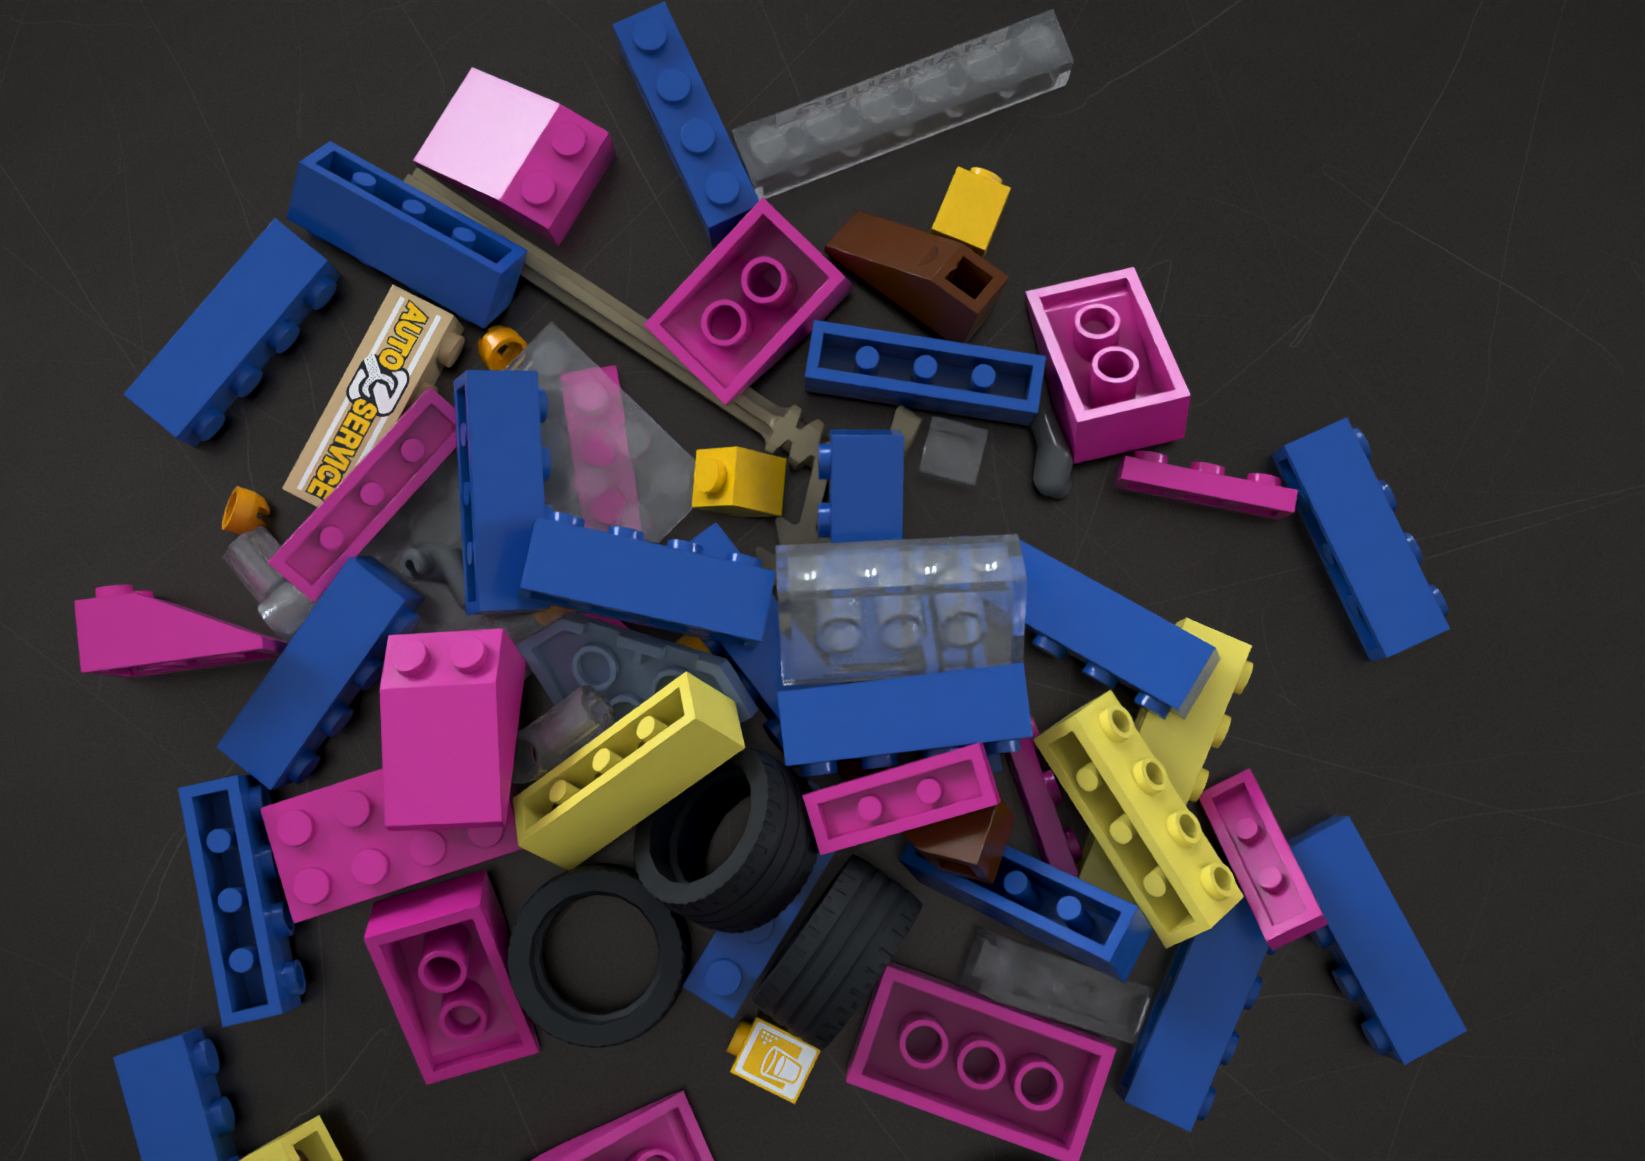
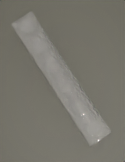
[731,9,1074,201]

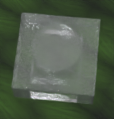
[918,416,989,489]

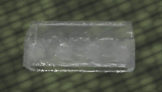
[775,534,1027,685]

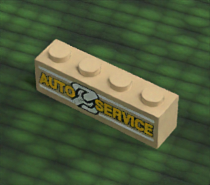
[282,285,465,507]

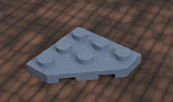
[516,612,759,748]

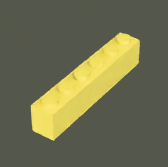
[1075,618,1253,913]

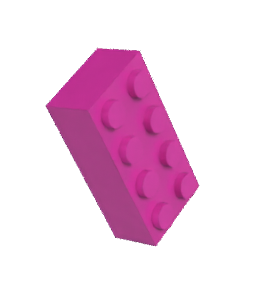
[260,768,524,923]
[845,961,1117,1161]

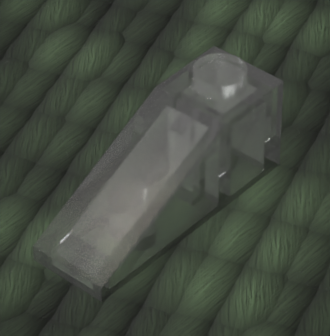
[960,927,1155,1045]

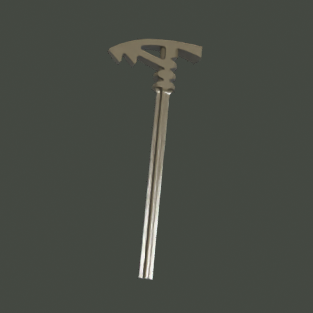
[403,168,924,587]

